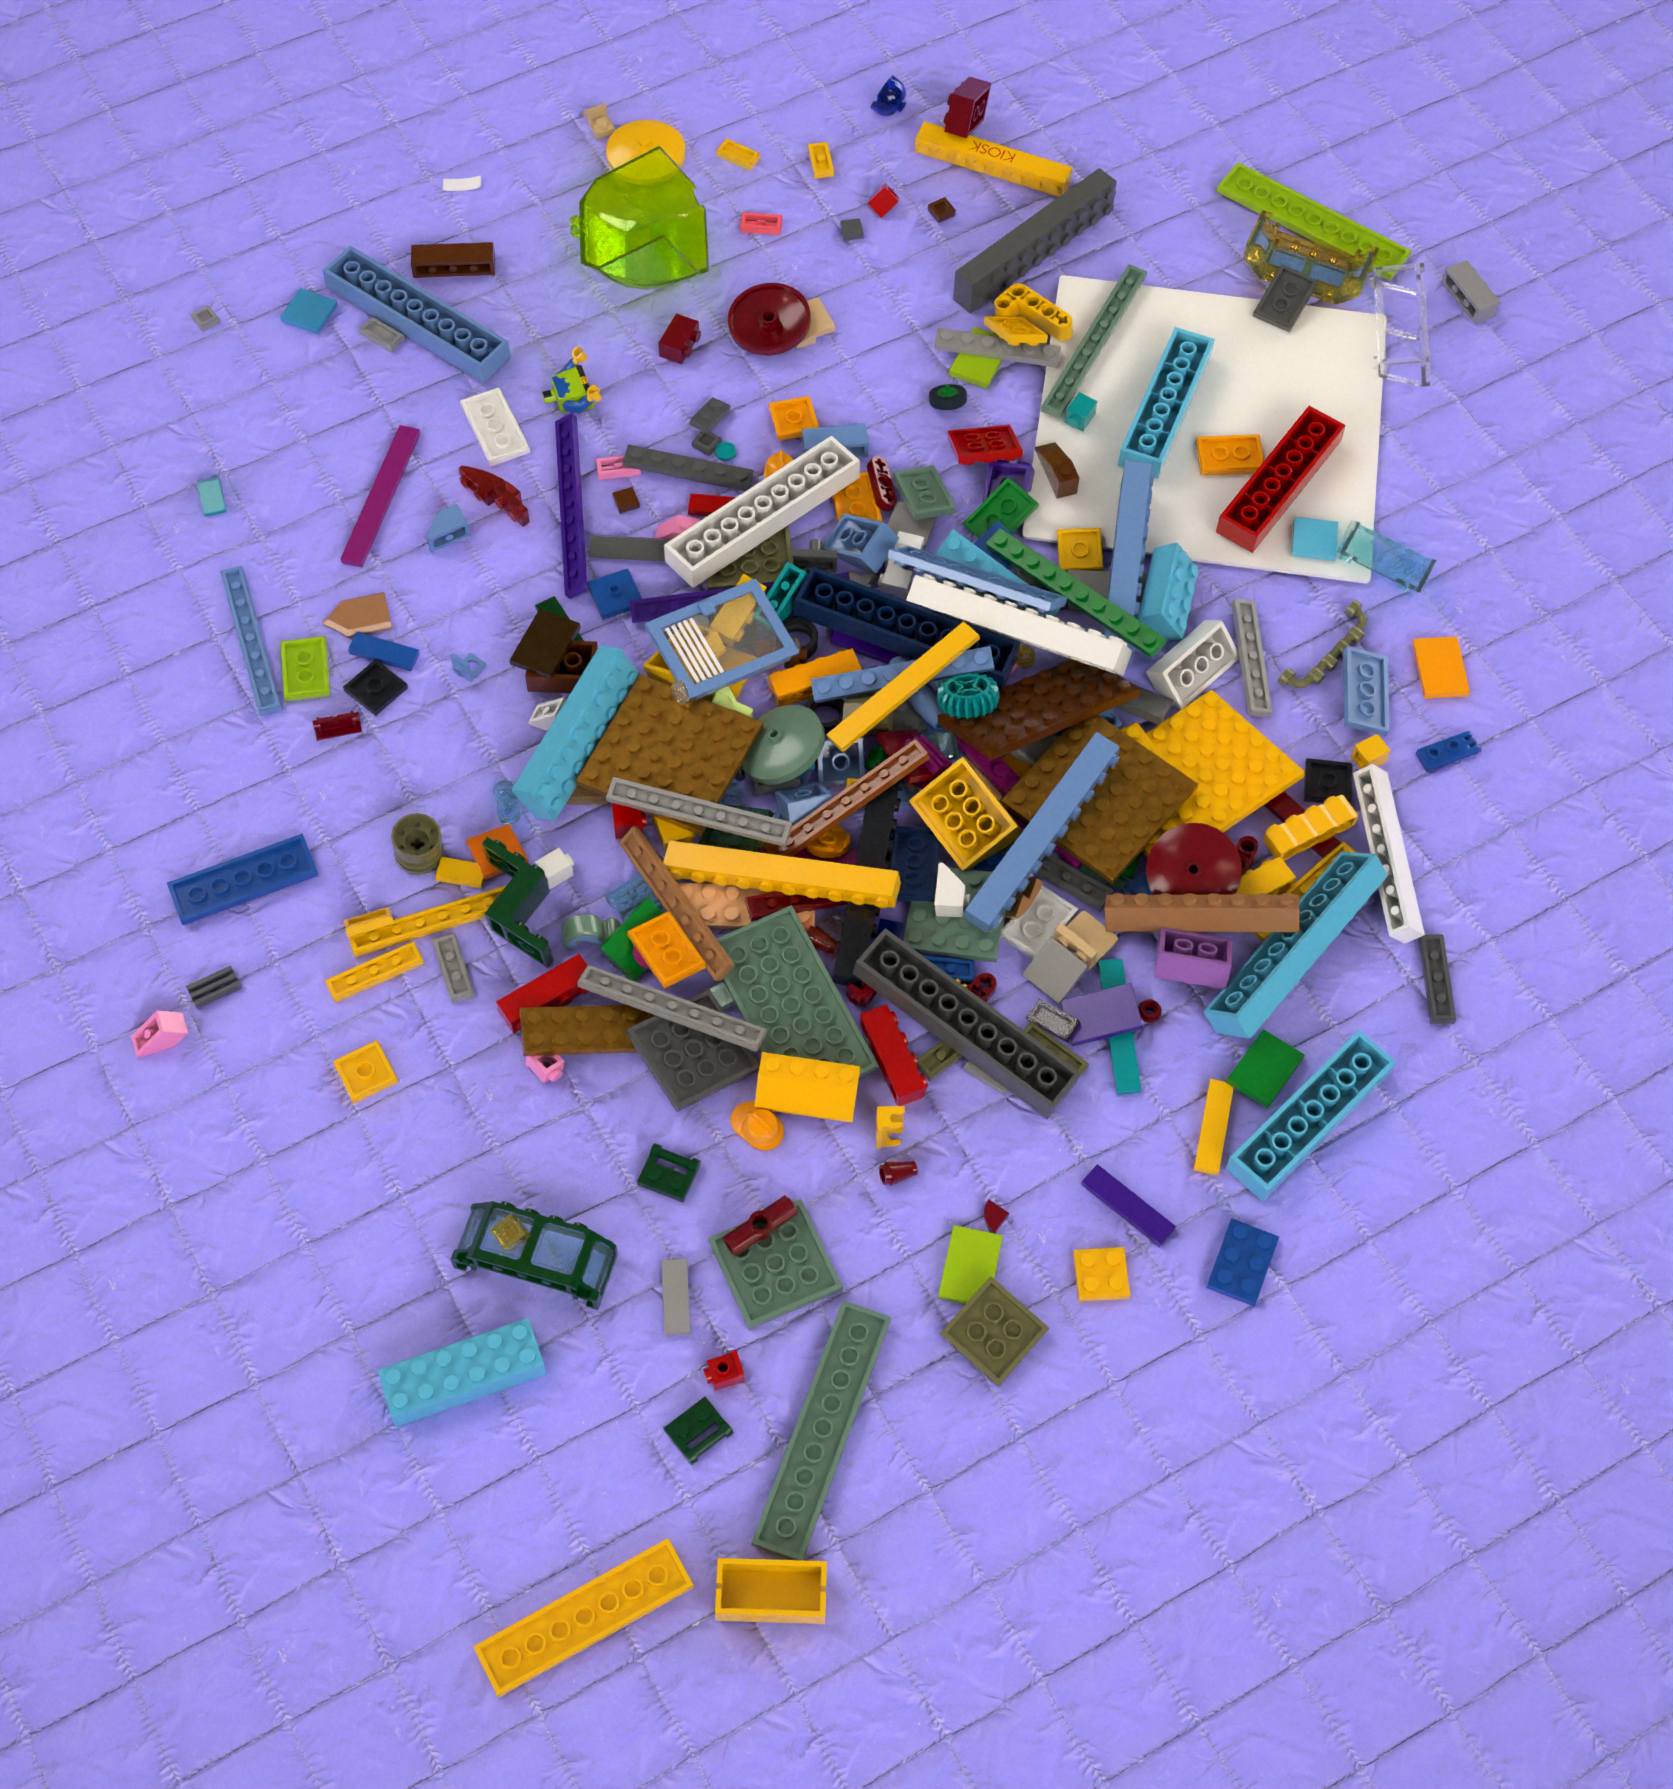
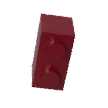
[658,313,701,364]

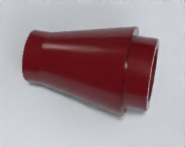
[879,1160,918,1186]

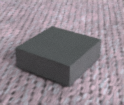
[840,218,864,241]
[692,431,722,456]

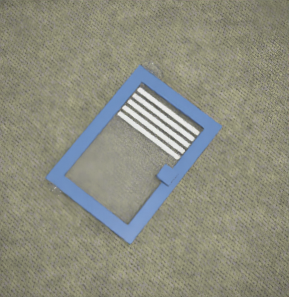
[644,578,801,704]

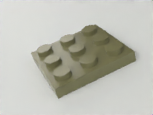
[939,1276,1049,1387]

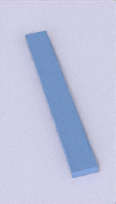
[220,566,282,716]

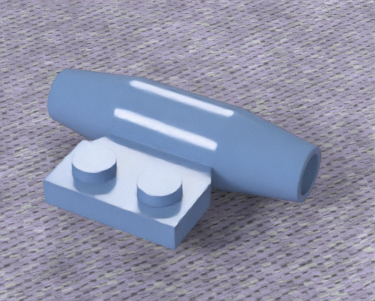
[888,656,951,730]

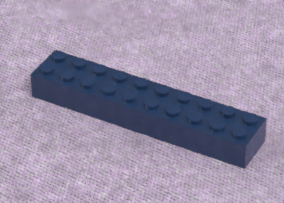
[794,566,1020,690]

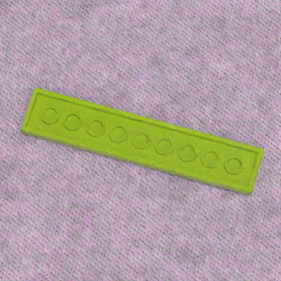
[1216,162,1412,281]

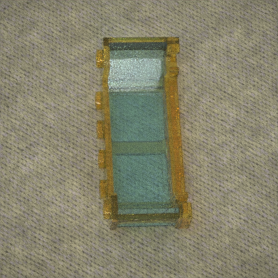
[1243,210,1379,304]

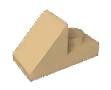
[582,103,615,140]

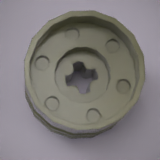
[391,813,444,875]

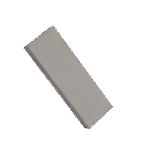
[432,933,475,1004]
[662,1258,691,1336]

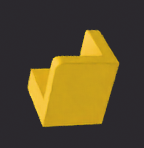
[1351,734,1391,769]

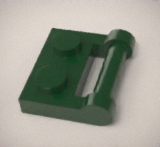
[637,1143,701,1203]
[663,1396,734,1466]

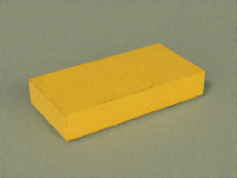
[716,138,760,171]
[435,857,484,889]
[343,907,394,937]

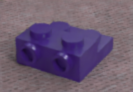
[982,460,1035,503]

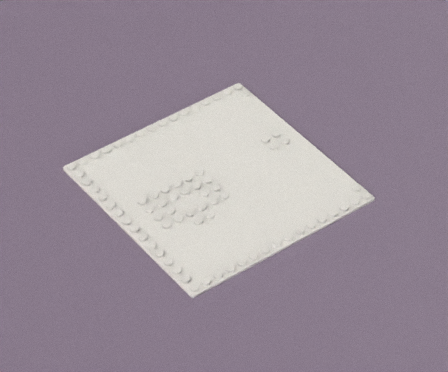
[1022,275,1387,584]

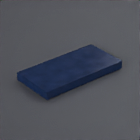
[890,826,941,902]

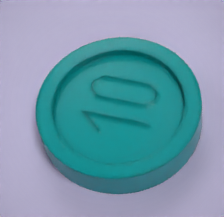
[715,442,736,461]

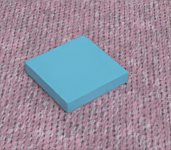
[1291,517,1338,561]

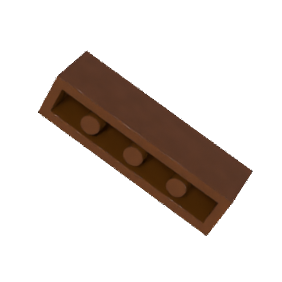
[411,242,495,278]

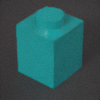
[1065,392,1098,431]

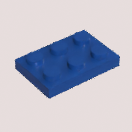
[1206,1218,1280,1307]

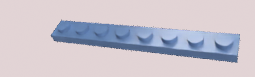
[811,646,995,703]

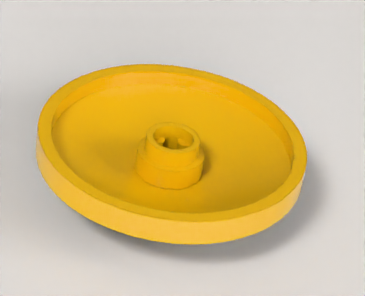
[606,120,685,184]

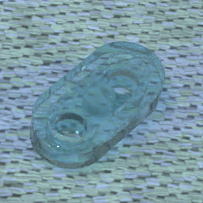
[493,780,521,825]

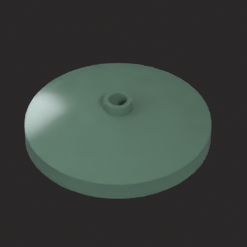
[741,705,825,785]

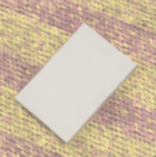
[1001,885,1078,959]

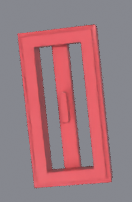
[740,212,782,235]

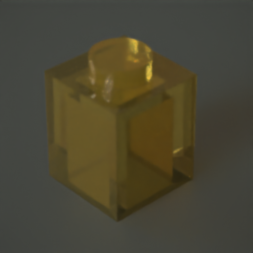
[490,1214,531,1251]

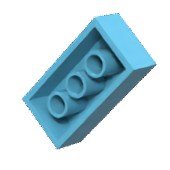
[1138,543,1199,643]

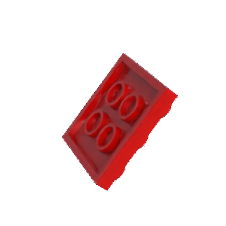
[947,424,1023,465]

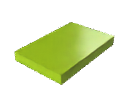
[949,327,1003,389]
[280,636,331,702]
[938,1225,1003,1304]

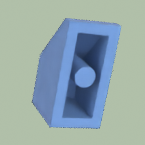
[427,504,471,553]

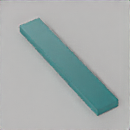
[1098,959,1141,1095]

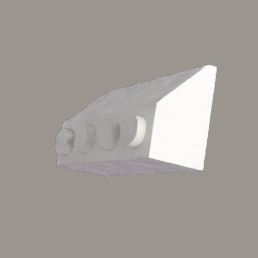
[1146,620,1239,709]

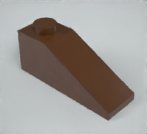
[1035,442,1080,499]

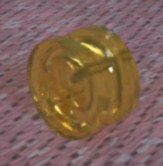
[1016,646,1035,669]

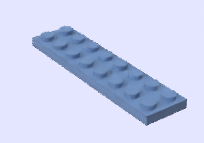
[887,545,1067,613]

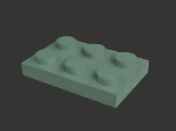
[893,465,956,520]

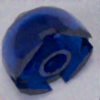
[870,75,907,117]

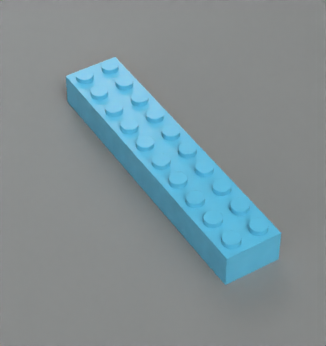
[1203,851,1388,1039]

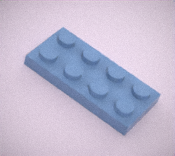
[1343,646,1389,736]

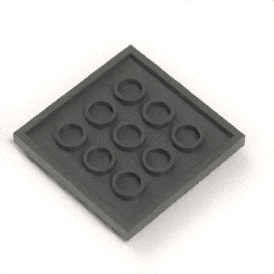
[626,989,760,1112]

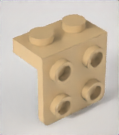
[1054,911,1118,971]

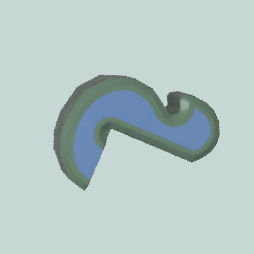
[561,913,620,951]

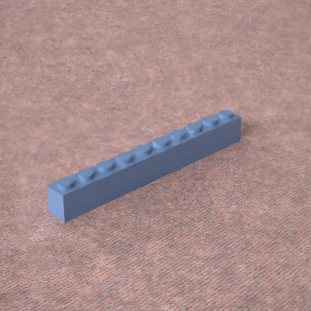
[964,732,1120,934]

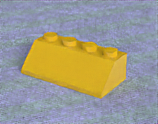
[754,1052,860,1123]

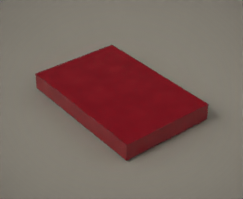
[876,729,944,783]

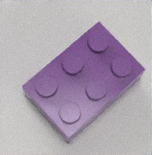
[1154,927,1232,989]

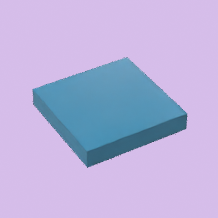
[280,288,338,334]

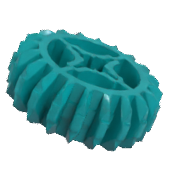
[937,673,1000,719]

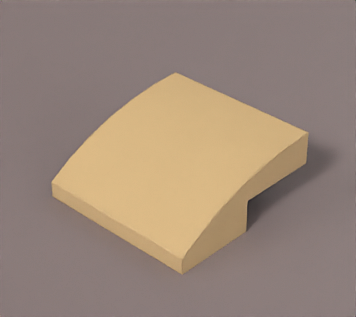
[796,297,836,349]

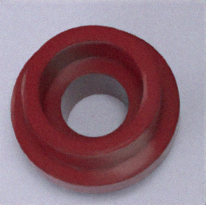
[1138,999,1162,1023]

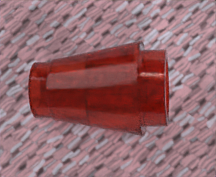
[807,925,839,954]

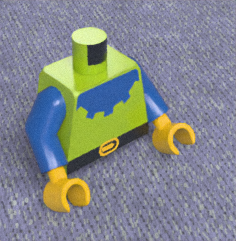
[541,347,601,414]

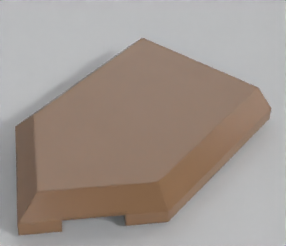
[322,592,392,638]

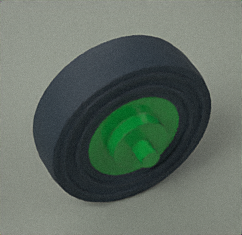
[929,384,967,410]

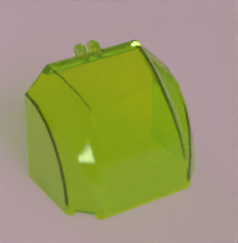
[570,146,709,290]

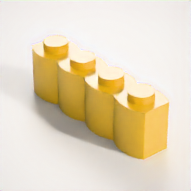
[1263,795,1358,861]

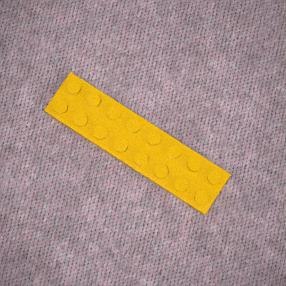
[473,1538,694,1698]

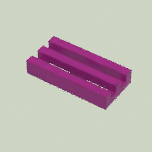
[904,735,952,774]

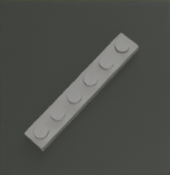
[934,328,1061,368]
[1231,598,1272,718]

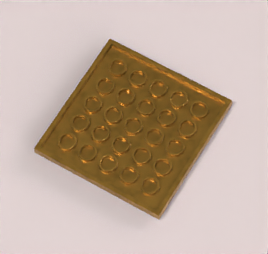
[576,674,763,836]
[1001,715,1198,884]

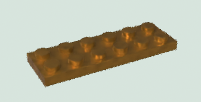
[520,1005,655,1056]

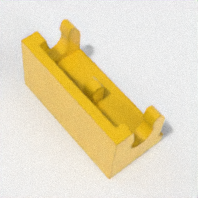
[876,1106,905,1149]

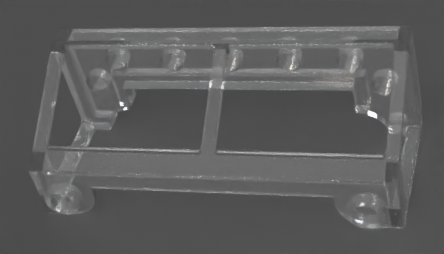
[1370,263,1430,387]

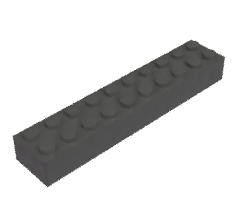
[953,168,1117,313]
[853,928,1081,1119]

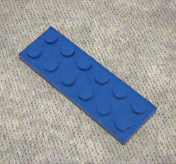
[167,833,319,926]

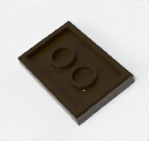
[509,608,581,679]

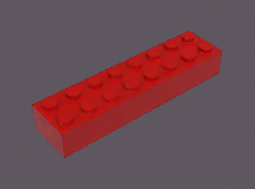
[1216,405,1346,553]

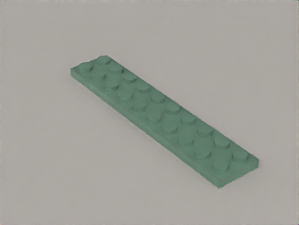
[751,1300,891,1560]

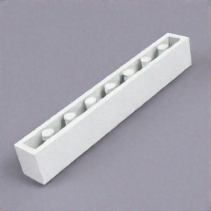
[1353,764,1425,944]

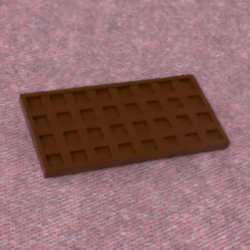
[937,659,1140,760]

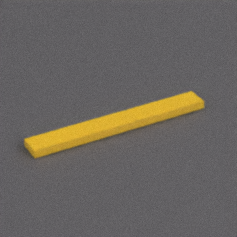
[827,621,980,752]
[349,886,506,957]

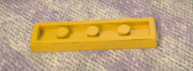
[325,941,424,1003]
[1193,1079,1234,1176]

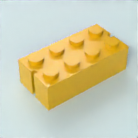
[715,1558,827,1624]

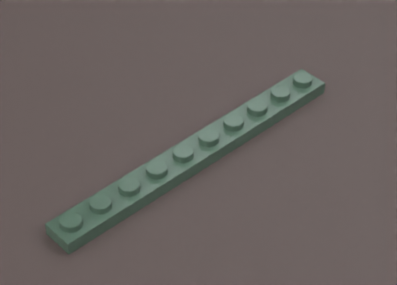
[1041,264,1147,419]

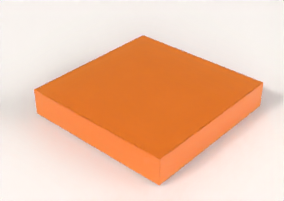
[466,824,528,880]

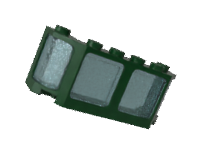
[451,1201,618,1310]

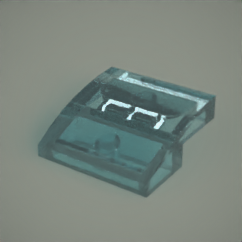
[605,874,666,921]

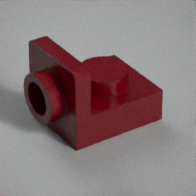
[846,982,878,1009]

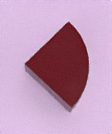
[984,1199,1009,1234]

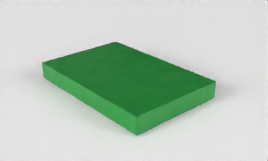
[963,477,1039,538]
[599,897,664,981]
[1226,1029,1305,1108]

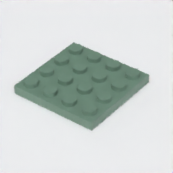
[903,866,1006,963]
[708,1199,843,1330]

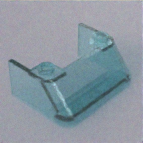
[1337,520,1437,593]

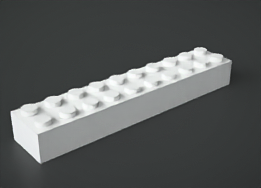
[664,436,860,588]
[906,573,1132,676]

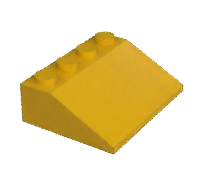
[909,757,1023,872]

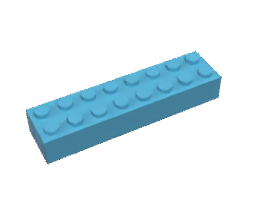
[1118,327,1215,479]
[512,646,640,821]
[1225,1030,1397,1202]

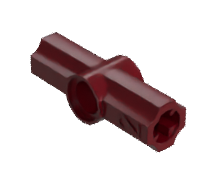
[723,1195,798,1257]

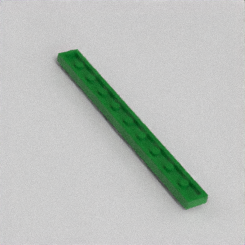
[985,528,1167,659]

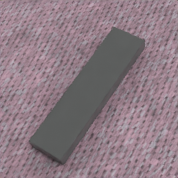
[590,534,672,562]
[1418,934,1456,1024]

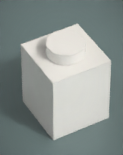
[535,848,574,890]

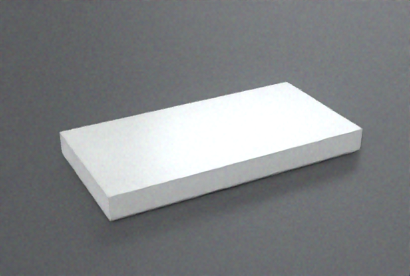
[460,387,531,466]

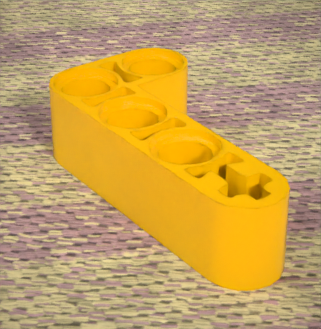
[994,283,1073,341]

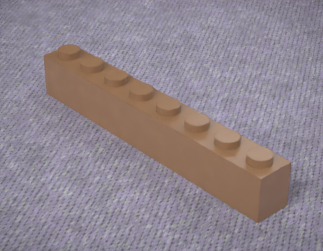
[1105,893,1300,932]

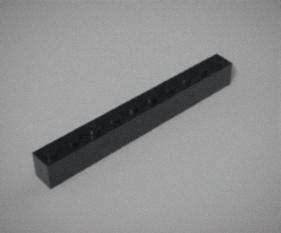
[832,763,905,989]

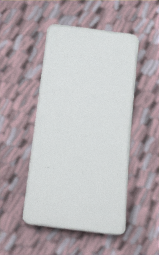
[443,176,481,191]

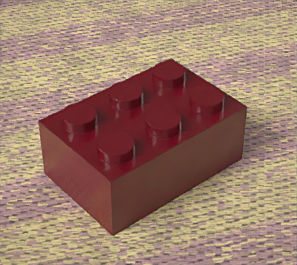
[943,76,992,139]

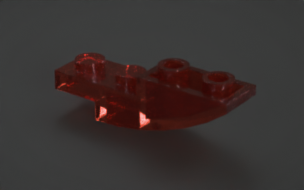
[459,465,530,527]

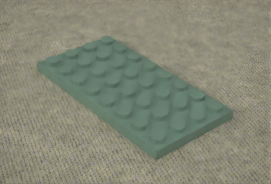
[717,905,878,1078]

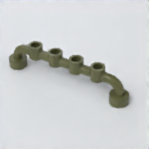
[1278,599,1367,689]

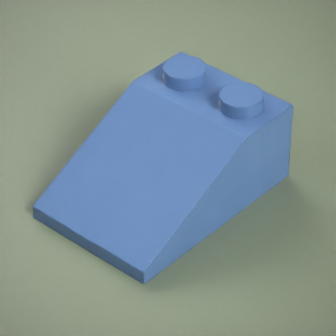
[822,513,899,573]

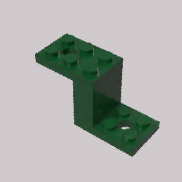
[482,837,554,968]

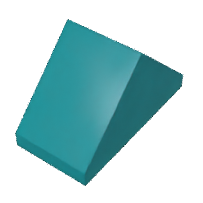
[197,476,227,516]

